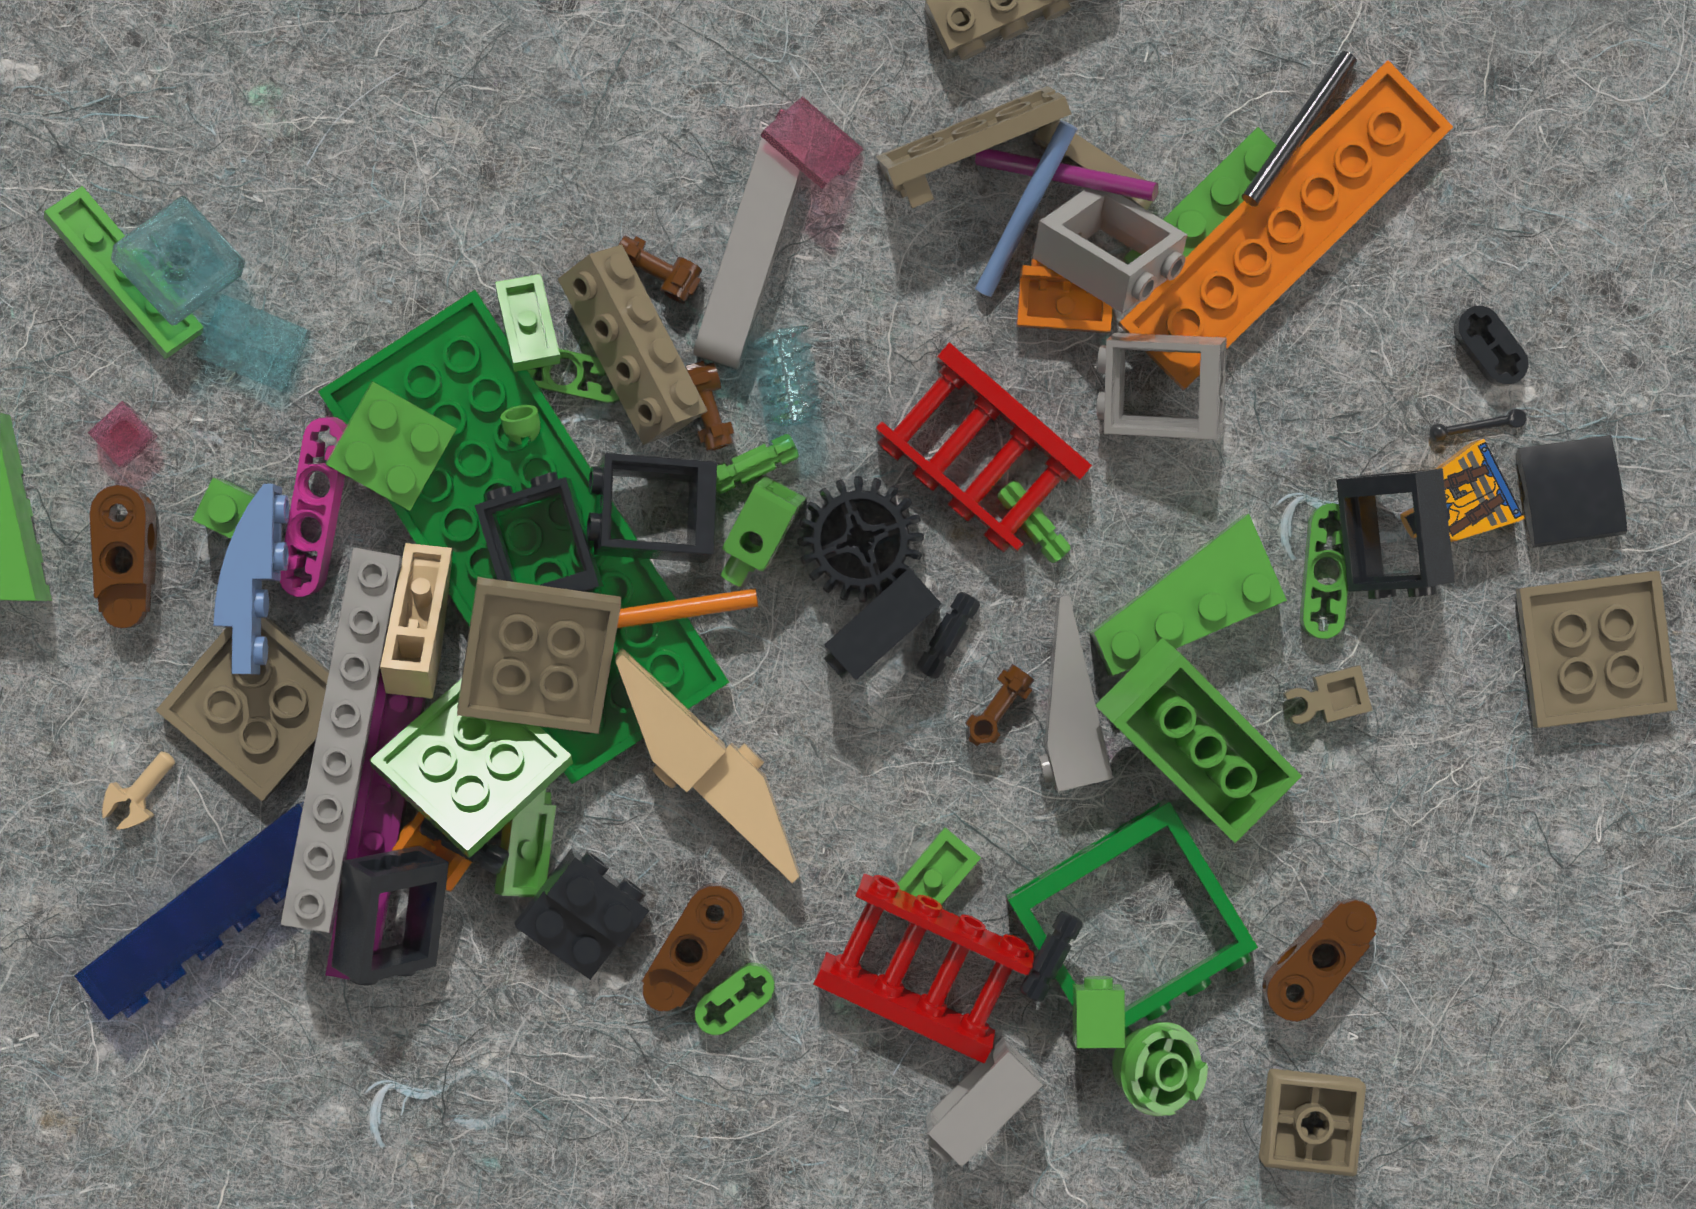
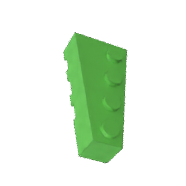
[0,413,52,601]
[1089,514,1287,676]

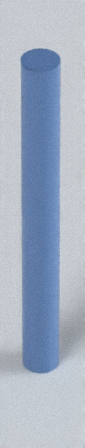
[975,120,1077,297]

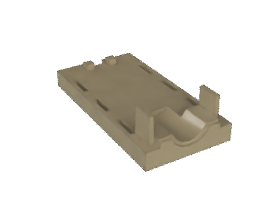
[876,86,1072,208]

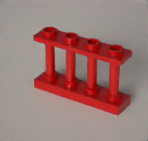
[875,342,1093,553]
[813,874,1034,1064]

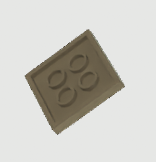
[1516,570,1678,728]
[457,577,621,734]
[156,617,329,802]

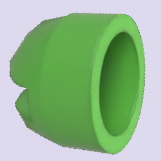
[500,405,540,444]

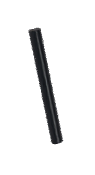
[1242,51,1357,207]

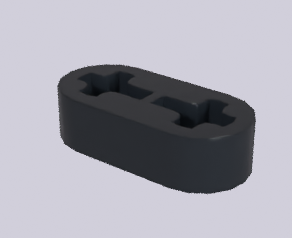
[1453,305,1529,386]

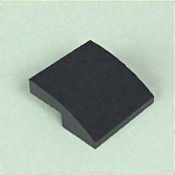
[1515,435,1627,548]

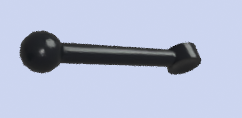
[1429,409,1526,442]

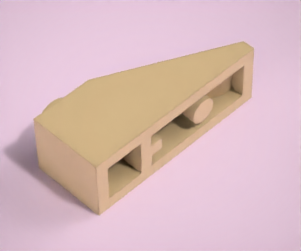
[380,543,453,698]
[616,648,726,792]
[692,743,800,884]

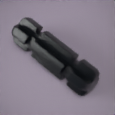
[917,592,980,679]
[419,818,509,874]
[1020,911,1083,1002]

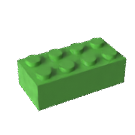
[1095,638,1302,843]

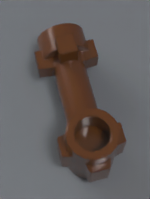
[619,235,702,304]
[685,361,734,452]
[965,664,1035,746]

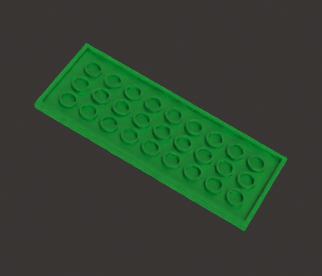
[318,290,730,784]

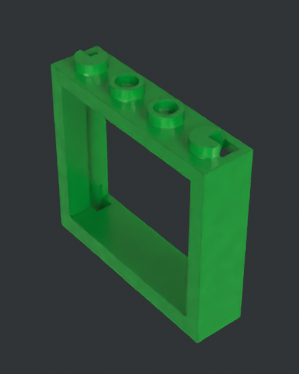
[1006,799,1258,1037]

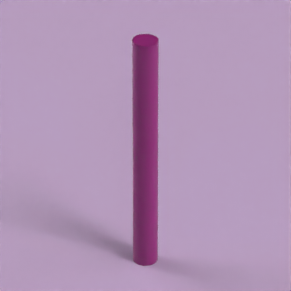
[975,149,1158,202]

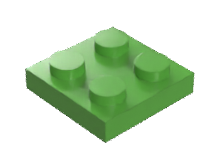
[326,381,456,511]

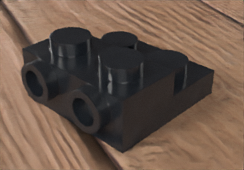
[514,849,650,980]

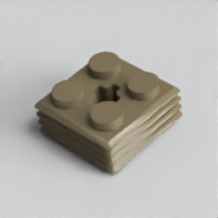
[1259,1069,1366,1176]

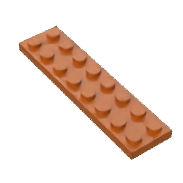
[1118,60,1453,390]

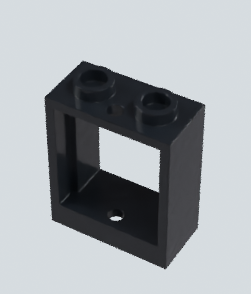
[587,453,717,563]
[1336,468,1455,599]
[475,472,604,592]
[824,568,942,680]
[331,846,449,986]

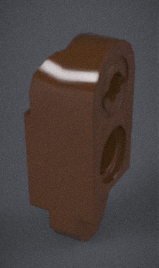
[89,485,157,628]
[641,883,744,1011]
[1262,898,1377,1022]

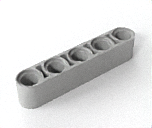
[693,137,808,369]

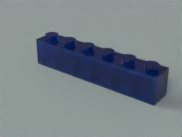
[74,801,304,1021]

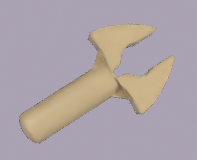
[102,752,175,830]

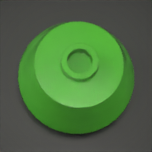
[1112,1022,1208,1116]

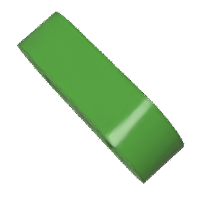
[695,963,775,1035]

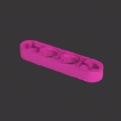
[280,417,347,597]

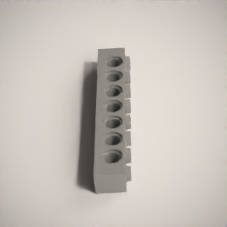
[280,547,401,933]

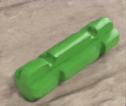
[716,434,799,494]
[997,481,1071,563]

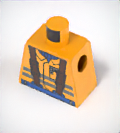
[1400,438,1525,542]

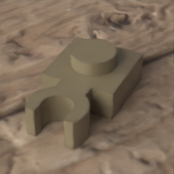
[1283,665,1373,724]

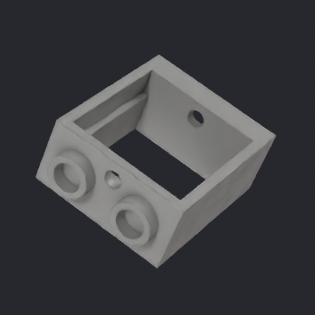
[1033,188,1187,313]
[1097,333,1227,440]
[926,1038,1043,1167]

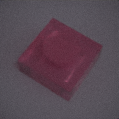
[88,401,158,468]

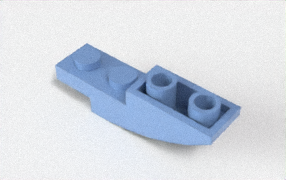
[213,484,289,675]

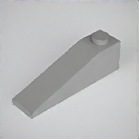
[1039,595,1113,792]

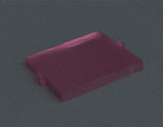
[760,96,864,190]

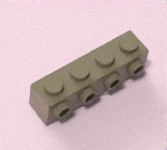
[924,0,1092,60]
[558,244,708,445]

